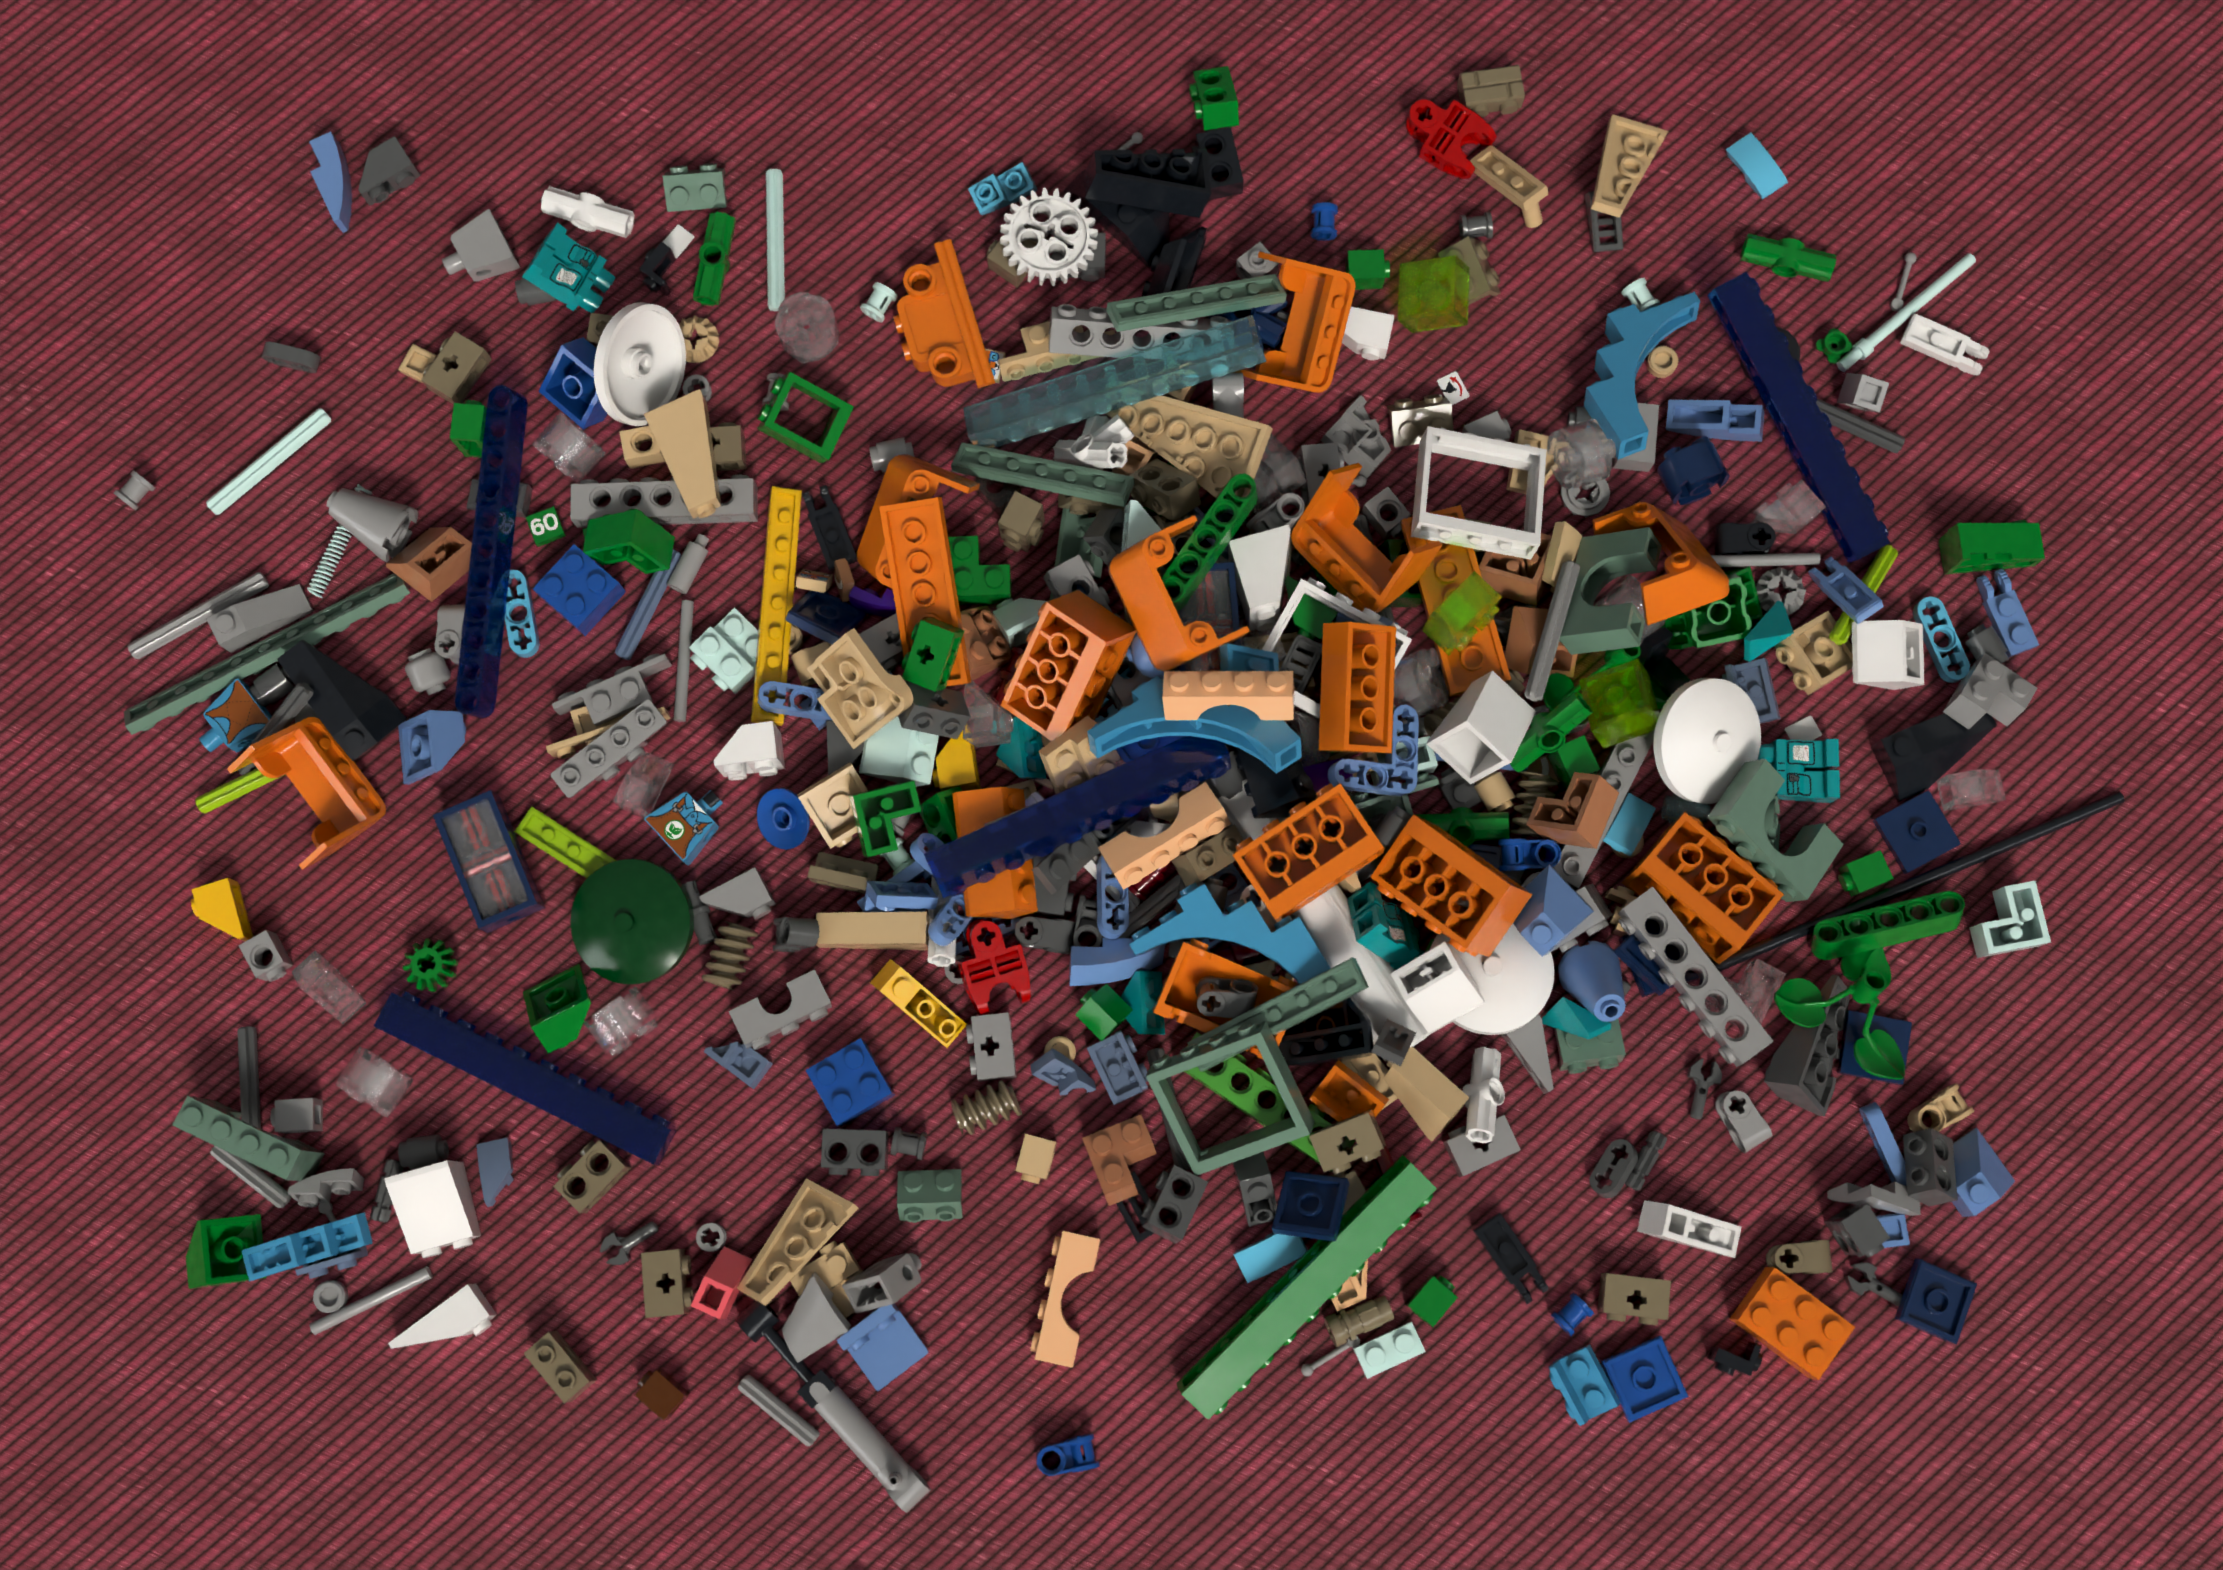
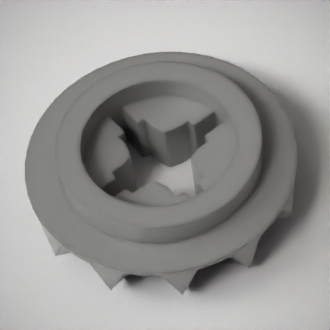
[1560,469,1610,518]
[1756,567,1806,615]

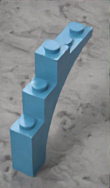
[1584,292,1700,460]
[1087,676,1302,774]
[1129,882,1331,985]

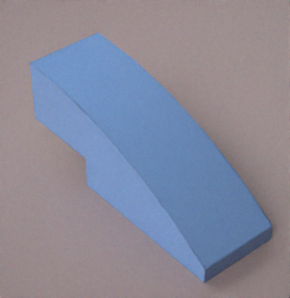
[309,131,352,233]
[1666,400,1765,442]
[1069,938,1165,986]

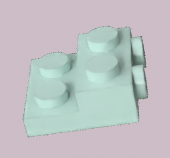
[689,608,758,694]

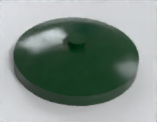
[570,859,694,984]

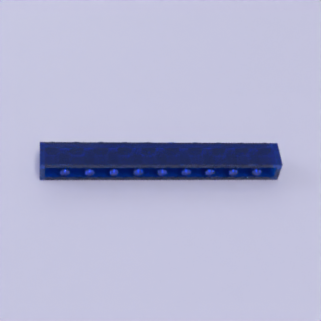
[1707,272,1890,564]
[924,736,1232,898]
[374,991,676,1165]

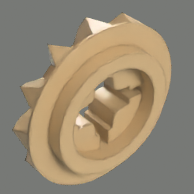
[679,315,719,363]

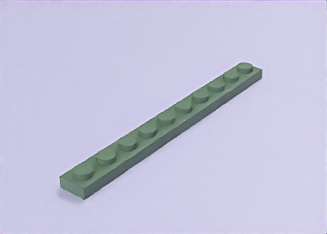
[124,573,410,735]

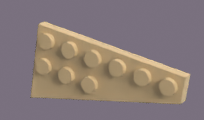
[1100,381,1273,498]

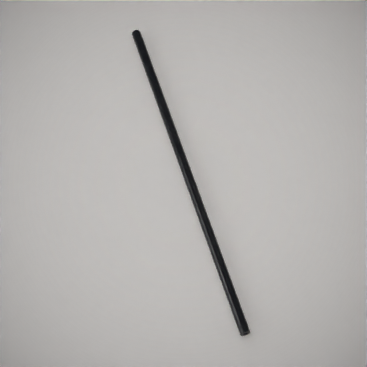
[1699,791,2125,980]

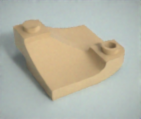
[807,628,913,749]

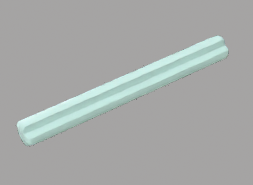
[766,169,785,311]
[206,408,331,515]

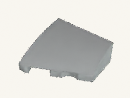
[1321,395,1391,479]
[1827,1182,1921,1216]
[782,1272,851,1362]

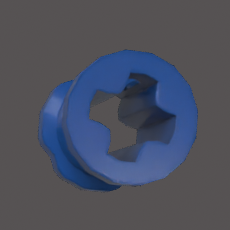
[1311,202,1338,241]
[1551,1293,1594,1336]

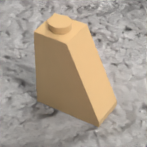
[1383,1047,1469,1142]

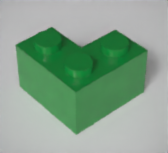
[583,509,675,574]
[948,536,1012,605]
[849,780,922,857]

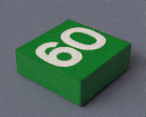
[526,506,566,547]

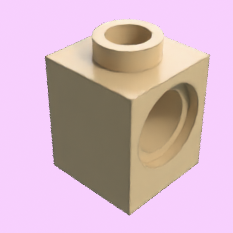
[619,426,666,469]
[1015,1134,1057,1184]

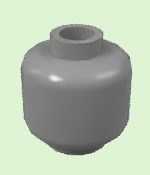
[405,648,451,696]

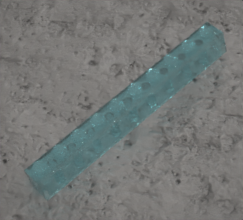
[963,315,1267,449]

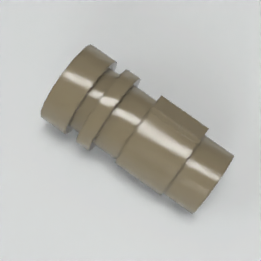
[1324,1296,1394,1347]

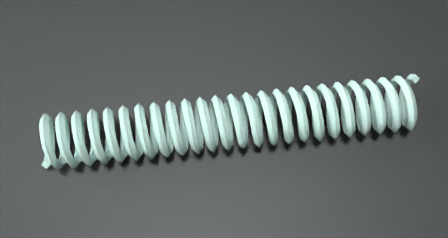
[307,484,372,598]

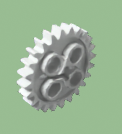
[1000,188,1098,286]

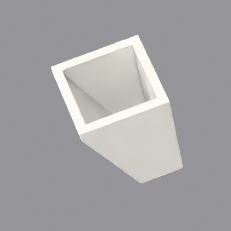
[1228,524,1290,631]
[1426,670,1536,785]
[384,1160,481,1258]

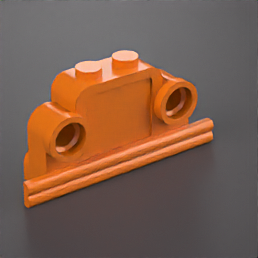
[893,239,995,388]

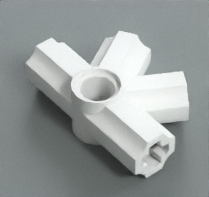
[1053,414,1135,470]

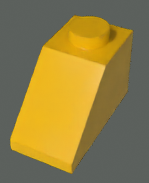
[932,723,981,791]
[191,878,253,941]

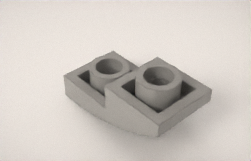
[288,1168,364,1207]

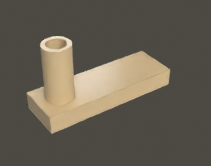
[1469,145,1549,228]

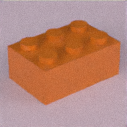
[1730,1267,1855,1380]

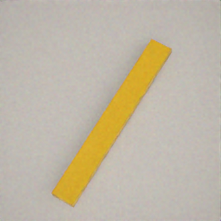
[751,486,802,726]

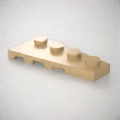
[1591,114,1668,218]
[737,1178,859,1306]

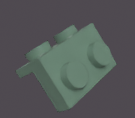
[663,163,728,212]
[1554,1019,1626,1074]
[897,1169,963,1222]

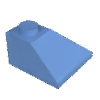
[398,710,466,785]
[1513,865,1594,957]
[1952,1128,2015,1217]

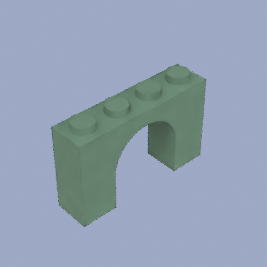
[1559,527,1662,655]
[1708,759,1844,902]
[172,1096,325,1181]

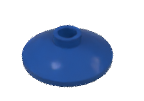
[757,788,810,850]

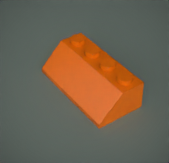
[1319,622,1396,753]
[952,787,1038,919]

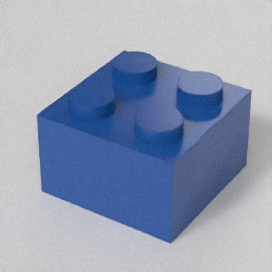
[538,337,607,429]
[533,544,626,636]
[805,1038,895,1127]

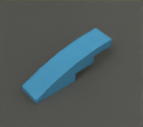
[241,1212,373,1282]

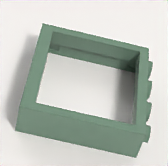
[1146,1021,1315,1176]

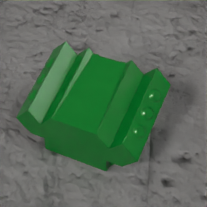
[1659,566,1763,650]

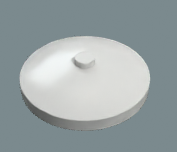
[594,302,686,426]
[1653,678,1761,804]
[1430,924,1554,1035]

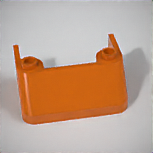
[1229,251,1356,393]
[857,454,980,588]
[1291,463,1443,613]
[1592,502,1730,626]
[1109,515,1250,671]
[227,717,386,870]

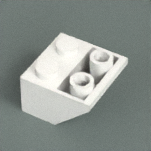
[1851,620,1924,690]
[714,721,785,780]
[1390,941,1485,1034]

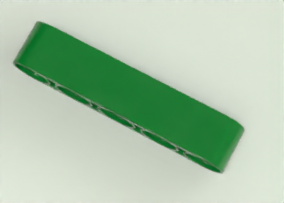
[1161,474,1258,611]
[1811,891,1965,960]

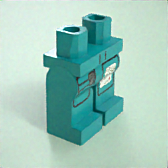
[522,222,616,313]
[1758,739,1840,803]
[1347,881,1424,970]

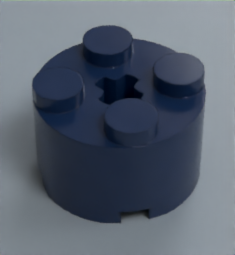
[1657,436,1730,505]

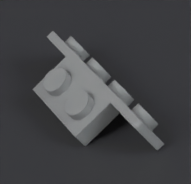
[552,653,672,727]
[551,699,667,798]

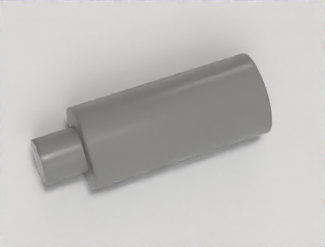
[667,534,709,595]

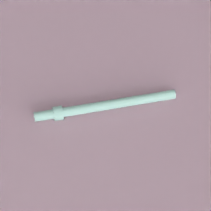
[1836,253,1976,372]

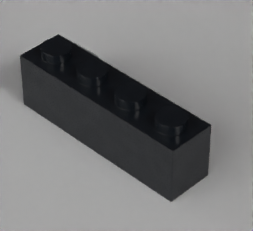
[1084,148,1212,218]
[1227,705,1317,818]

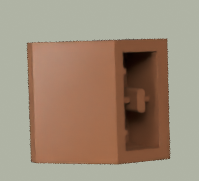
[386,527,475,602]
[960,605,1013,681]
[1505,606,1578,677]

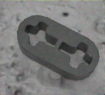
[261,342,321,373]
[1590,1139,1638,1198]

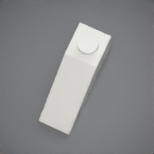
[1342,307,1395,360]
[1637,1200,1742,1258]
[388,1284,497,1349]

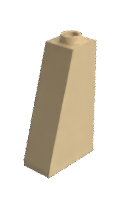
[644,389,721,519]
[816,912,930,951]

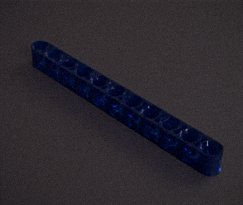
[455,385,528,719]

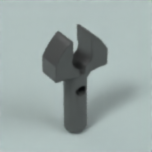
[1687,1058,1722,1120]
[600,1221,659,1265]
[1844,1263,1902,1307]

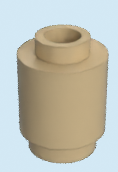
[1474,770,1516,812]

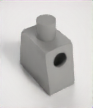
[441,209,521,282]
[842,1253,921,1314]

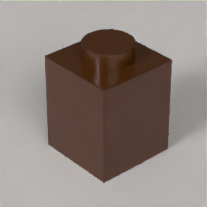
[635,1369,690,1421]

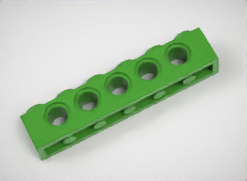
[1184,1032,1355,1173]

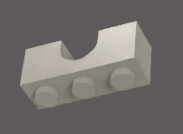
[728,969,832,1050]

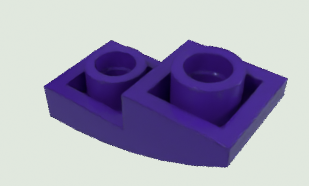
[849,586,896,618]

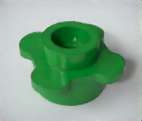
[1815,328,1852,364]

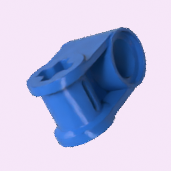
[1498,839,1561,871]
[1036,1433,1100,1476]

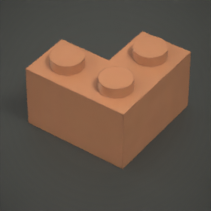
[1479,533,1552,606]
[1526,772,1619,849]
[1082,1114,1156,1206]

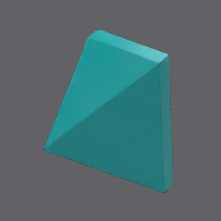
[1744,601,1794,662]
[996,717,1046,780]
[1121,971,1165,1035]
[1542,997,1611,1040]

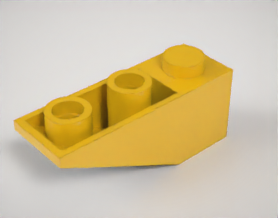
[870,959,967,1048]

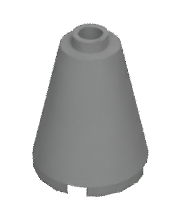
[326,488,418,563]

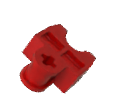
[1406,99,1497,179]
[956,919,1031,1016]

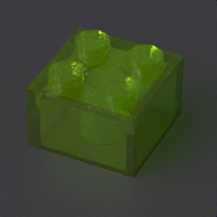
[1398,255,1470,333]
[1422,571,1502,656]
[1579,659,1660,749]

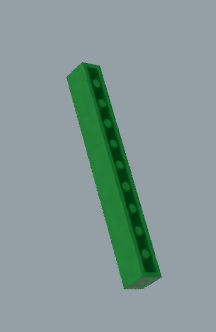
[1176,1155,1437,1420]

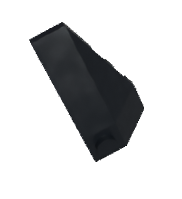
[277,640,407,761]
[1871,713,1997,802]

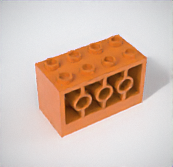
[1000,590,1136,741]
[1232,783,1384,923]
[1621,812,1784,964]
[1370,814,1533,957]

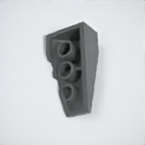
[1764,975,1850,1116]

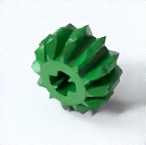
[402,938,459,992]

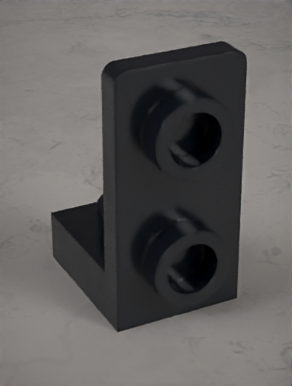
[1634,627,1692,698]

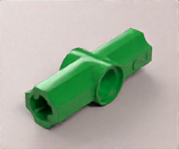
[693,212,736,306]
[1740,233,1837,282]
[1509,692,1593,773]
[1414,807,1510,847]

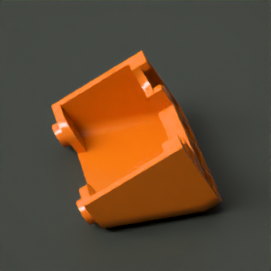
[1153,938,1297,1059]

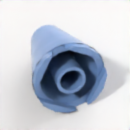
[1558,941,1625,1022]

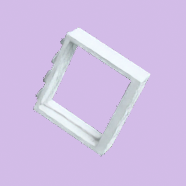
[1411,426,1547,560]
[1262,577,1412,720]

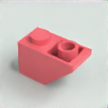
[691,1246,754,1319]

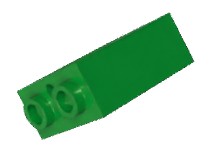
[757,372,854,463]

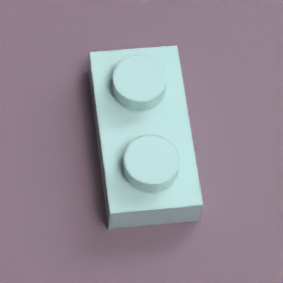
[1353,1321,1426,1379]

